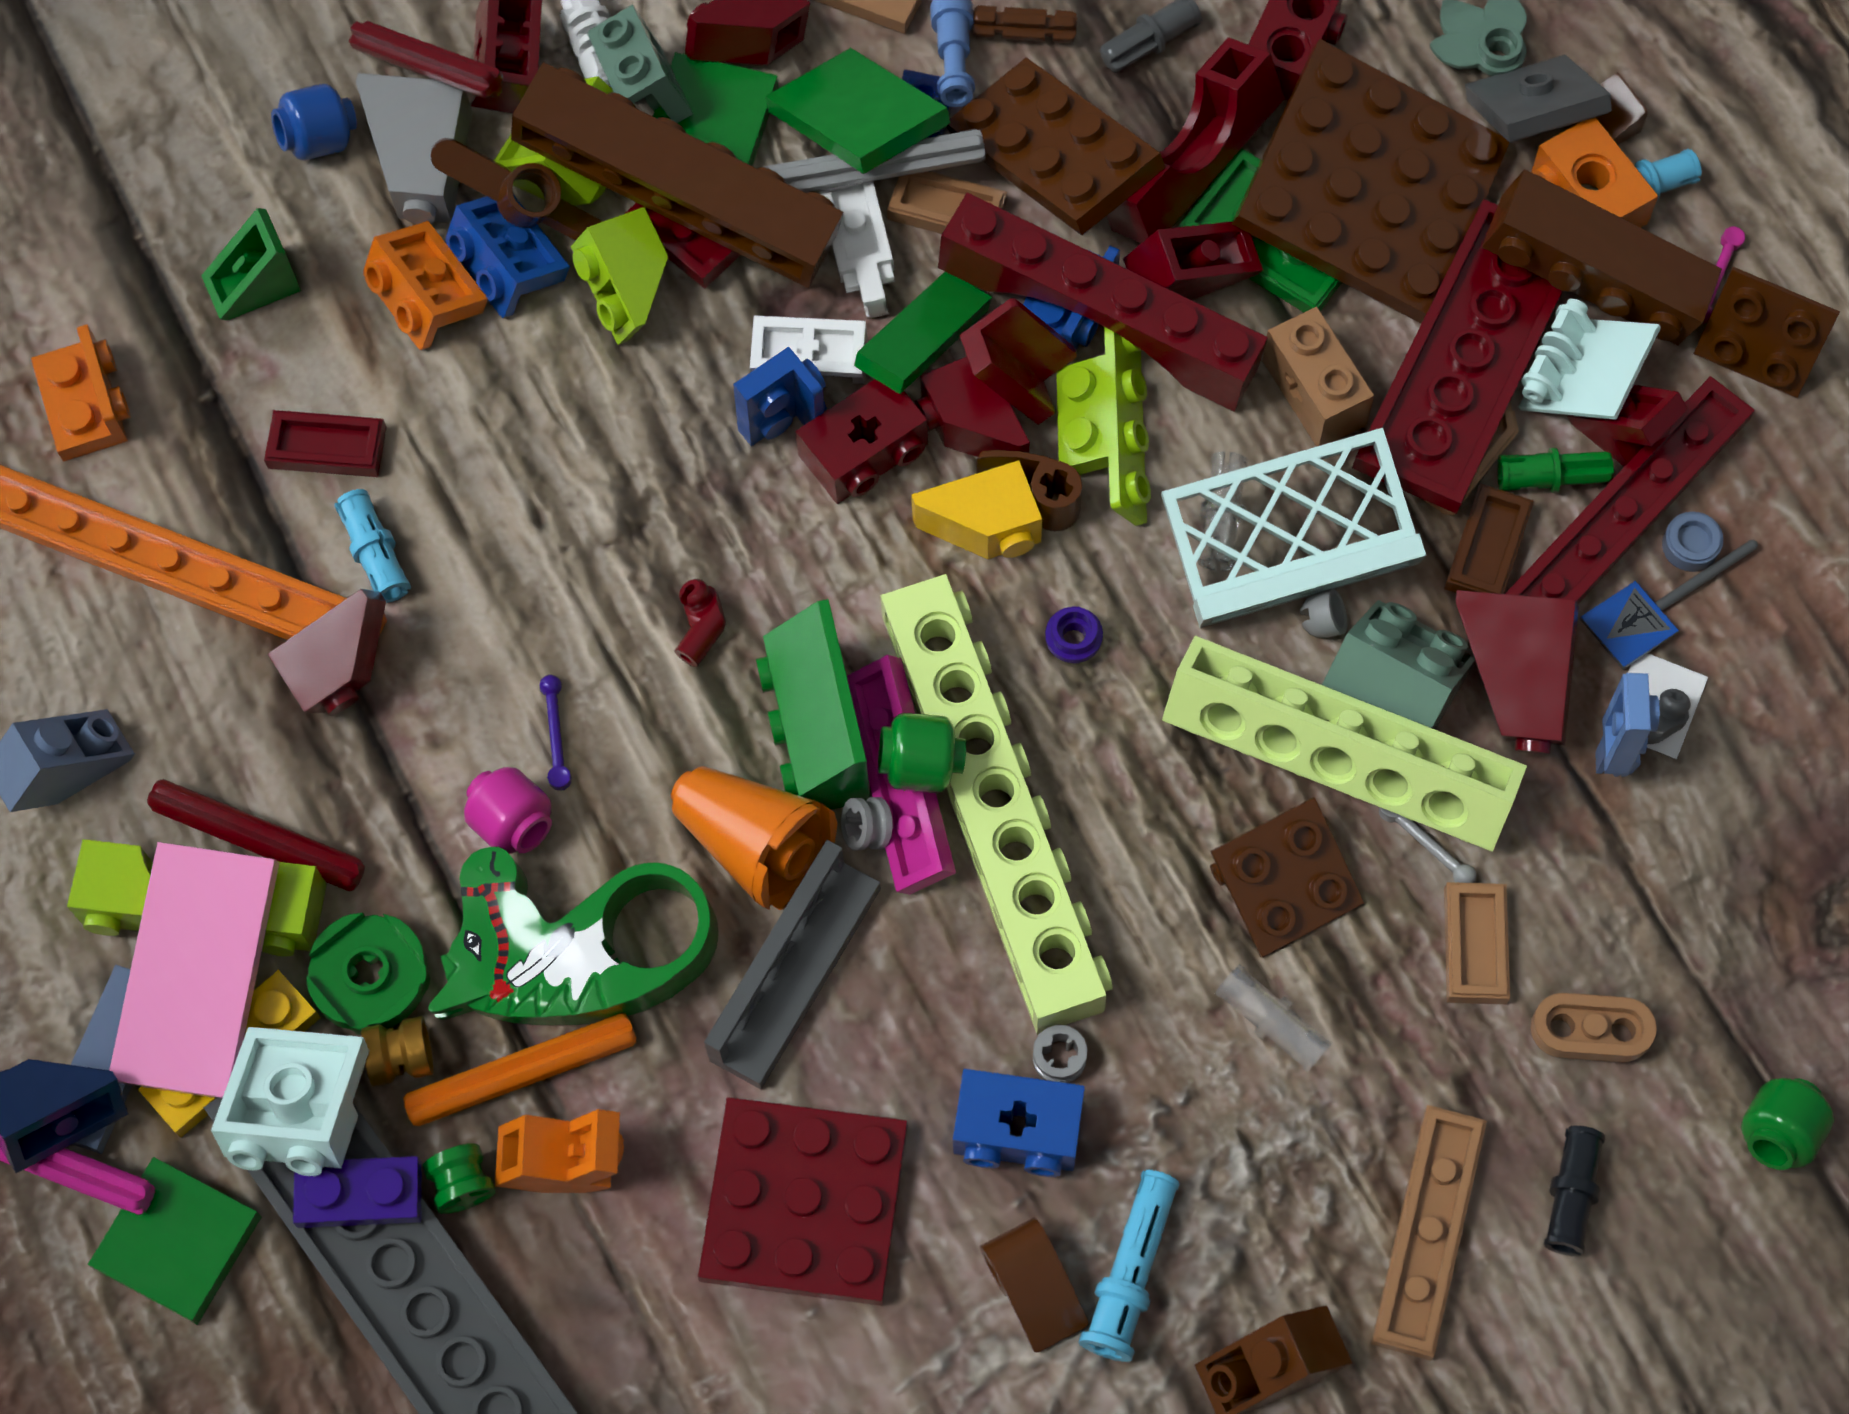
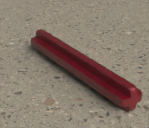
[349,21,504,98]
[147,779,365,891]

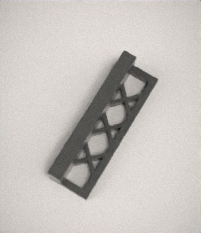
[704,840,881,1090]

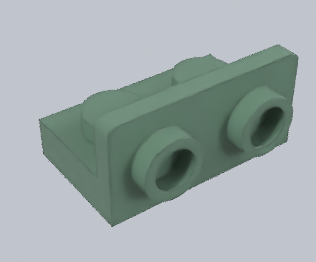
[588,4,693,123]

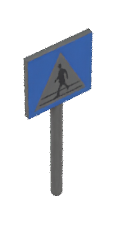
[1580,540,1758,669]

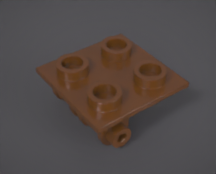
[1693,267,1840,398]
[1210,797,1364,957]

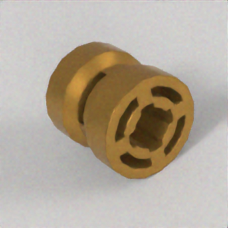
[361,1016,434,1087]

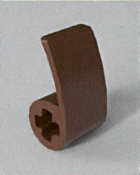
[976,450,1082,532]
[980,1217,1088,1352]

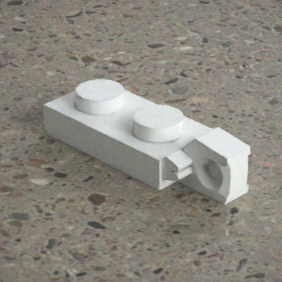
[819,181,895,319]

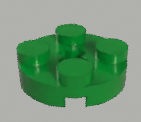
[306,913,430,1035]

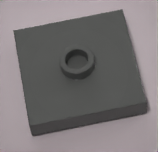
[1465,54,1612,143]

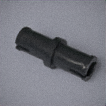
[1544,1125,1605,1256]

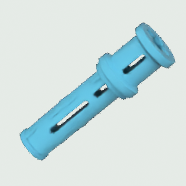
[1078,1170,1180,1362]

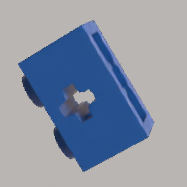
[953,1069,1085,1177]

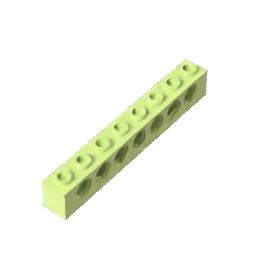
[880,574,1113,1035]

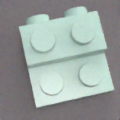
[211,1027,369,1176]

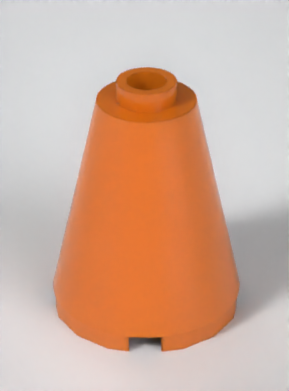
[671,766,838,910]

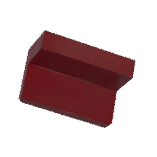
[960,298,1077,425]

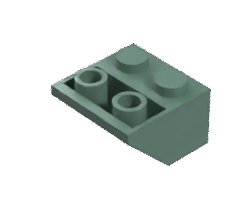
[1322,600,1476,730]

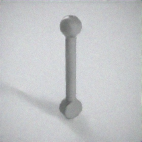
[1379,807,1477,883]

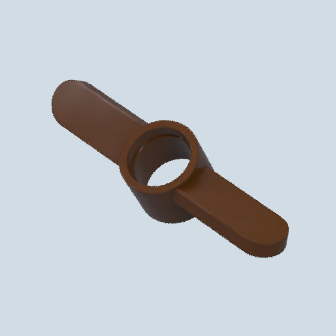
[431,138,603,241]

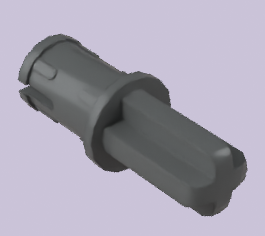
[1100,0,1202,73]

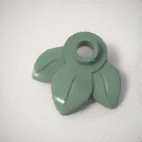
[1429,0,1527,76]

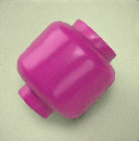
[464,767,552,854]

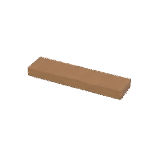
[1370,1105,1487,1361]

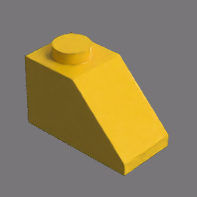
[911,460,1042,559]

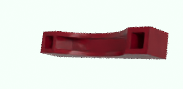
[938,192,1268,412]

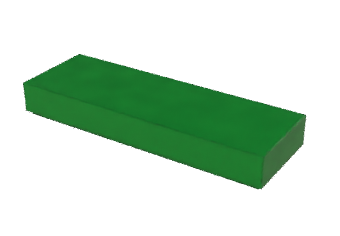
[854,272,992,394]

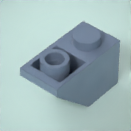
[0,709,135,812]

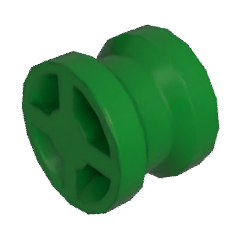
[422,1143,496,1214]

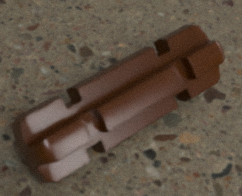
[972,5,1077,43]

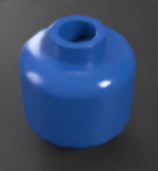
[271,84,357,160]

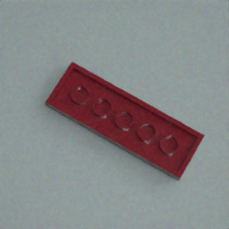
[1352,199,1563,514]

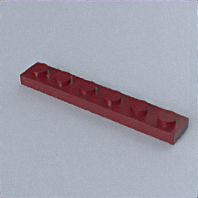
[1505,376,1755,604]

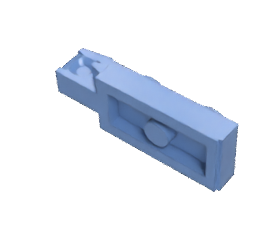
[1595,673,1660,777]

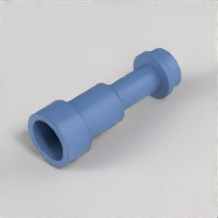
[930,0,975,107]

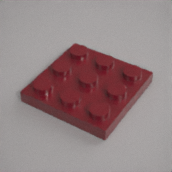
[698,1097,908,1306]

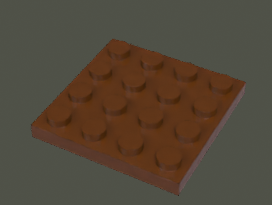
[1232,39,1510,324]

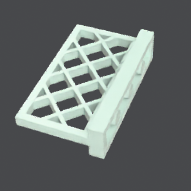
[1161,428,1426,628]

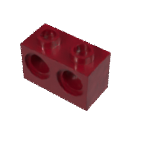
[1248,0,1348,101]

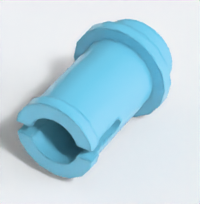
[1634,149,1702,200]

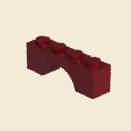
[1106,37,1285,243]

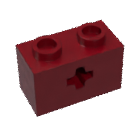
[470,0,542,114]
[795,379,928,504]

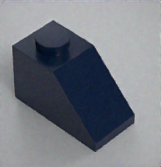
[0,1059,128,1173]

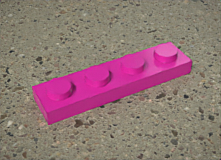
[847,655,956,895]

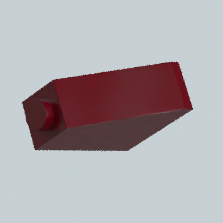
[1456,590,1579,754]

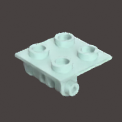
[1519,299,1661,420]

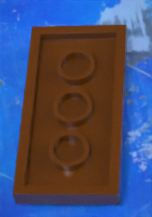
[947,57,1166,236]

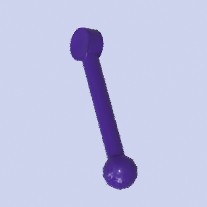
[539,674,572,791]

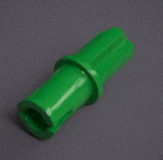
[1497,447,1614,493]

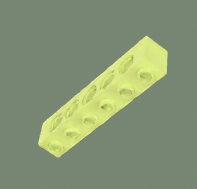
[1162,636,1527,852]

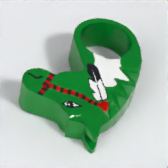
[428,847,718,1025]

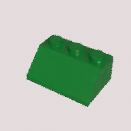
[756,599,870,810]

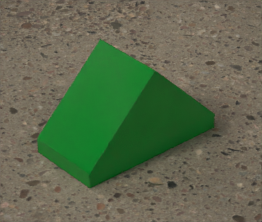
[201,208,301,320]

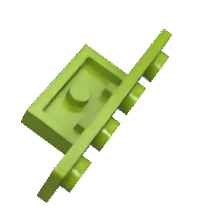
[1056,327,1151,526]

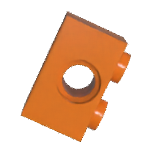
[1531,117,1658,228]

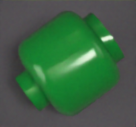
[878,713,966,793]
[1741,1078,1834,1170]

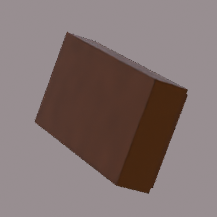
[1444,483,1534,594]

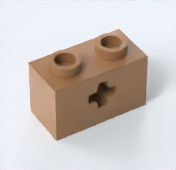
[1262,306,1374,447]

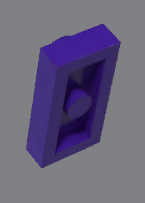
[293,1156,422,1228]

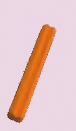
[403,1013,636,1126]

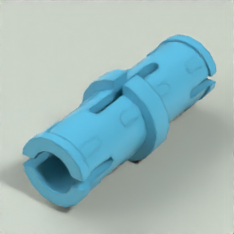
[334,489,411,603]

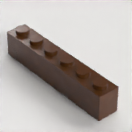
[511,62,844,289]

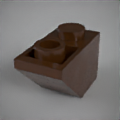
[1195,1305,1353,1414]

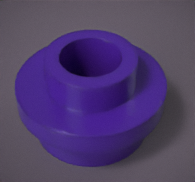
[1045,607,1103,663]

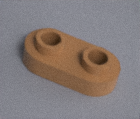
[1531,993,1657,1062]

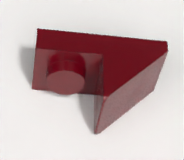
[1566,384,1688,467]

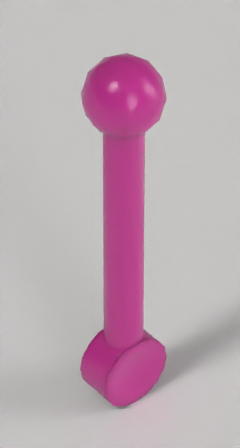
[1702,226,1745,324]

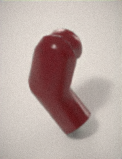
[674,579,726,667]

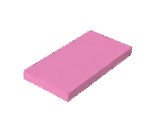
[109,842,279,1099]

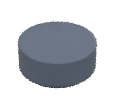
[1662,512,1723,572]

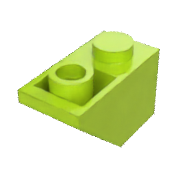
[571,207,668,345]

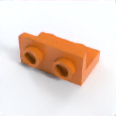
[363,221,488,350]
[31,324,131,462]

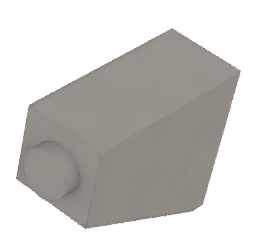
[356,73,472,224]

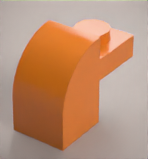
[495,1109,624,1193]

